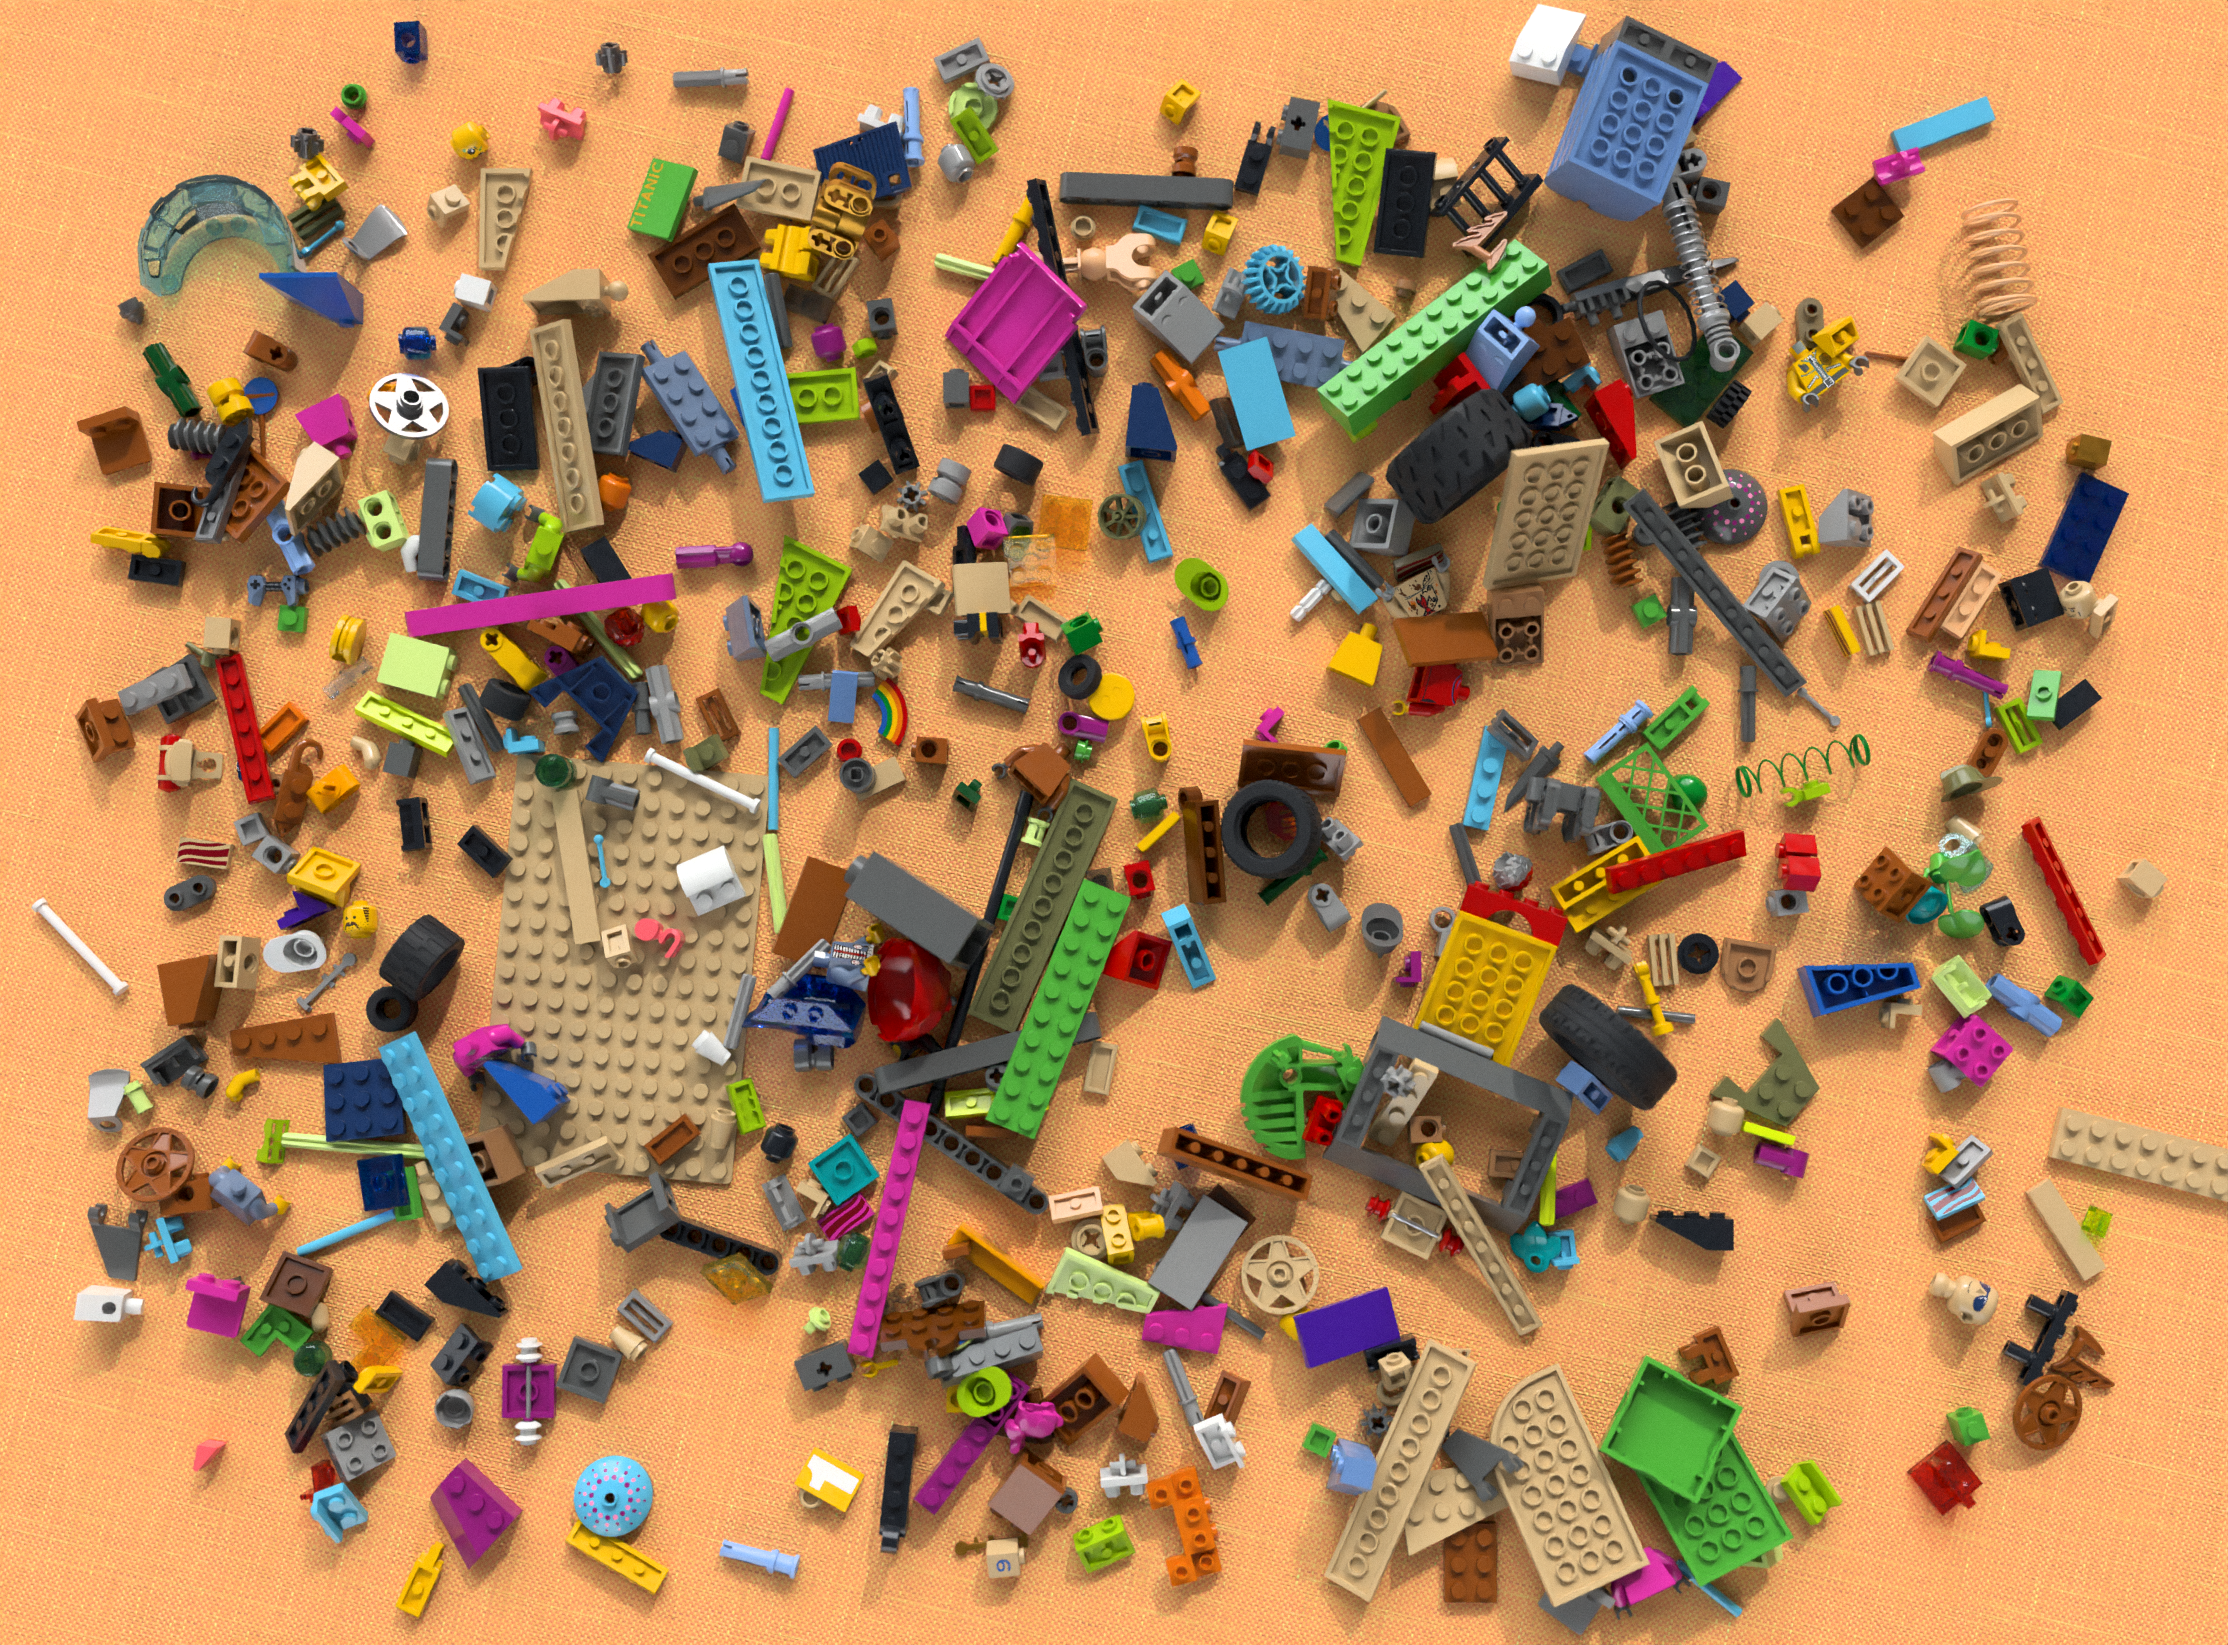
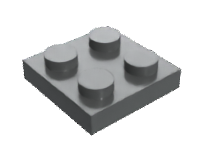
[556,1335,624,1404]

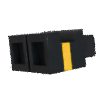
[953,612,1003,645]

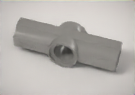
[764,607,843,662]
[645,665,684,744]

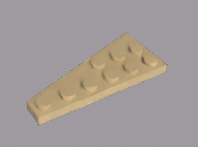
[1404,1467,1508,1556]

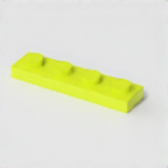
[354,690,455,758]
[944,1088,1049,1120]

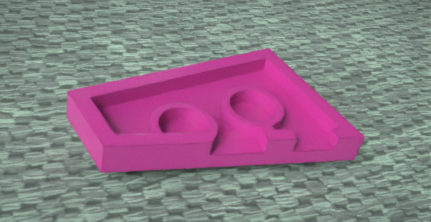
[1141,1303,1227,1355]

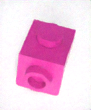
[1255,706,1285,743]

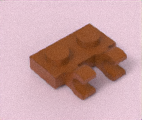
[1678,1325,1740,1385]

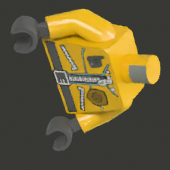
[1786,340,1869,412]

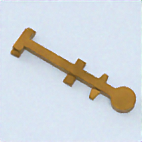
[955,1532,1029,1556]

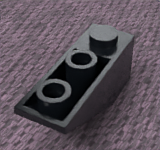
[1650,1210,1734,1251]
[424,1258,508,1318]

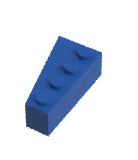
[1797,963,1921,1018]

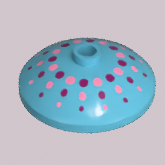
[574,1455,653,1537]

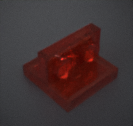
[1907,1440,1983,1516]

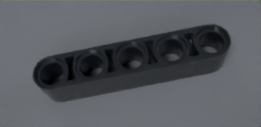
[660,1215,783,1276]

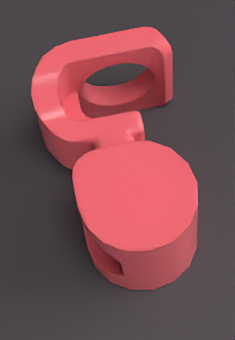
[635,918,685,958]

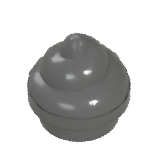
[118,297,145,325]

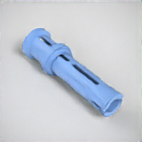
[901,87,925,167]
[1584,699,1654,765]
[719,1539,801,1579]

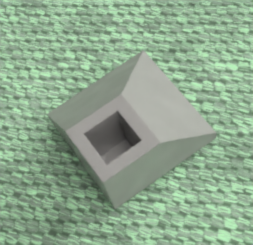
[1818,488,1874,547]

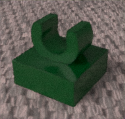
[952,778,983,812]

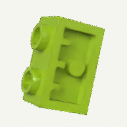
[1779,1460,1843,1526]
[1073,1514,1136,1574]

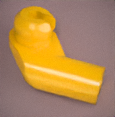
[226,1069,261,1102]

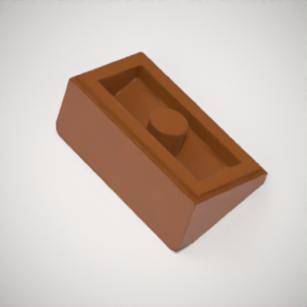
[1204,1370,1251,1426]

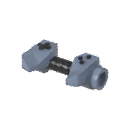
[247,575,309,607]

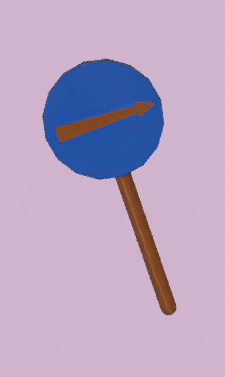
[244,377,279,459]

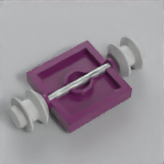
[502,1337,557,1445]

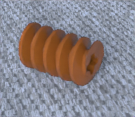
[1600,533,1644,590]

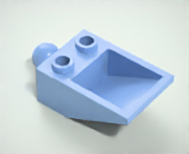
[1465,306,1540,394]

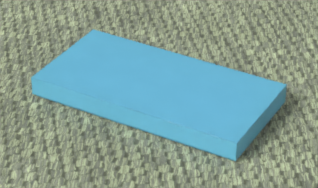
[1218,337,1296,451]

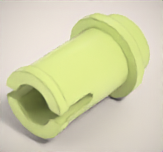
[123,1080,154,1115]

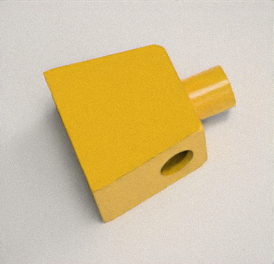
[1326,623,1383,688]

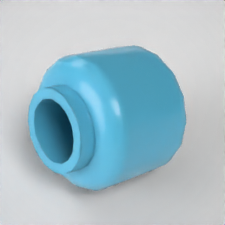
[1511,383,1551,422]

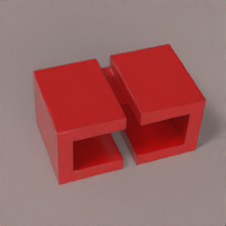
[1775,833,1822,892]

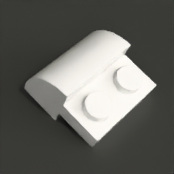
[677,845,746,916]

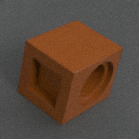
[863,218,901,262]
[911,736,949,766]

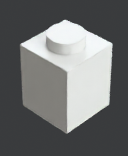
[454,273,498,312]

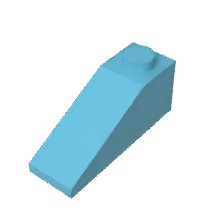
[1161,904,1216,989]

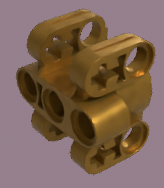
[807,162,877,260]

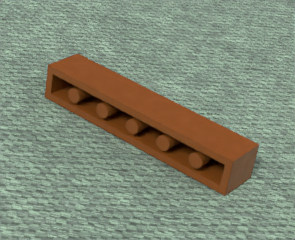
[1157,1127,1313,1202]

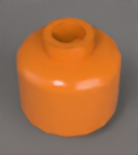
[598,472,632,512]

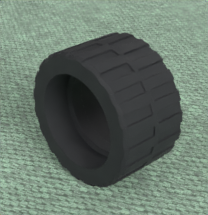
[379,914,465,1001]

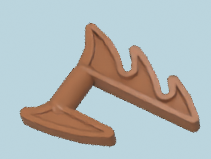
[1452,211,1508,273]

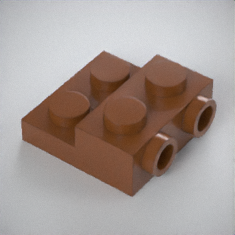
[526,618,596,658]

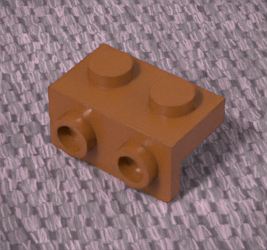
[1302,266,1342,321]

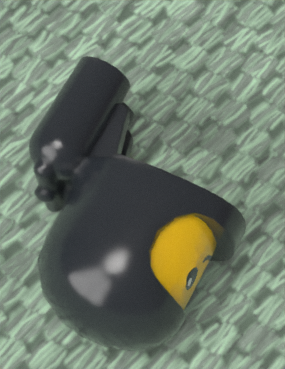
[889,1033,943,1062]

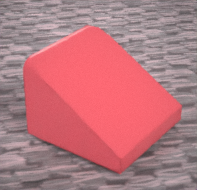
[193,1439,226,1472]

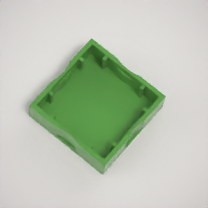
[1598,1355,1743,1504]

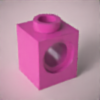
[966,507,1009,550]

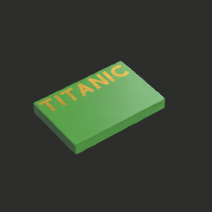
[627,158,699,242]

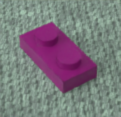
[1539,1178,1598,1220]

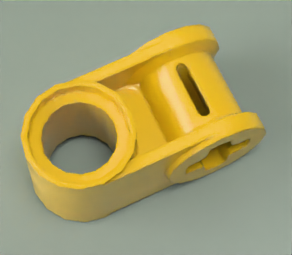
[1140,712,1172,763]
[1127,1211,1165,1241]

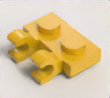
[288,153,349,211]

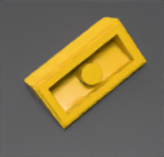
[1811,315,1860,358]

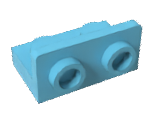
[310,1482,368,1543]

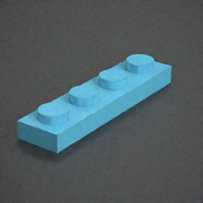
[1462,726,1507,831]

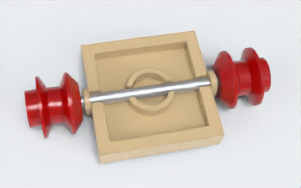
[1365,1190,1464,1260]

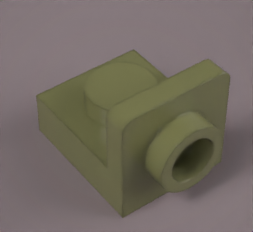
[683,734,729,773]

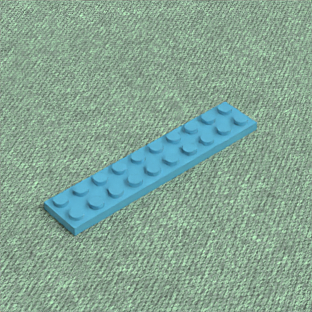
[707,259,815,503]
[378,1031,523,1283]

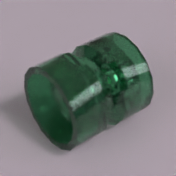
[535,754,577,789]

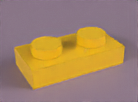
[353,1366,403,1394]

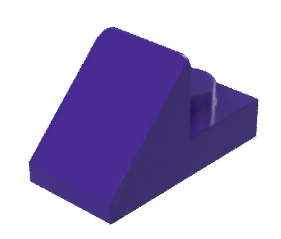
[276,891,337,930]

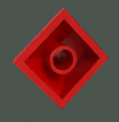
[1102,930,1172,991]

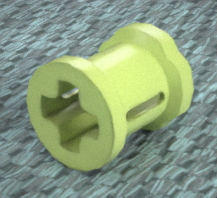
[1021,817,1050,848]

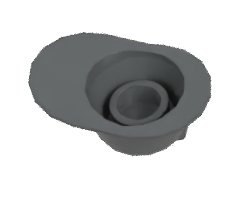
[1362,903,1403,959]

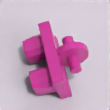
[1872,147,1926,186]

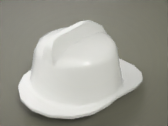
[263,930,327,973]

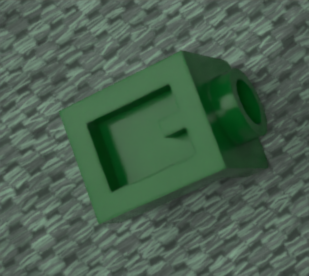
[2044,975,2094,1018]

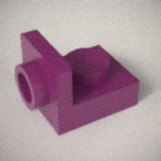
[1393,951,1422,987]

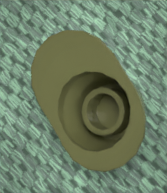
[1940,764,2003,802]

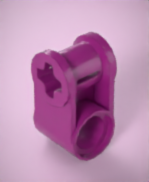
[544,646,580,676]

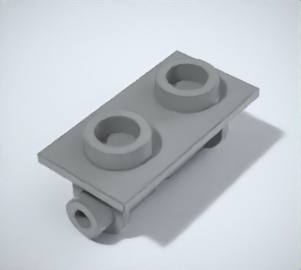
[761,1173,807,1231]

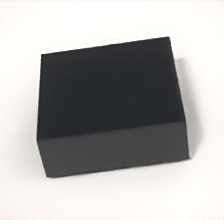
[858,459,894,495]

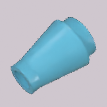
[1605,1125,1644,1162]

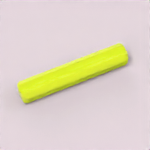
[1539,1151,1557,1226]

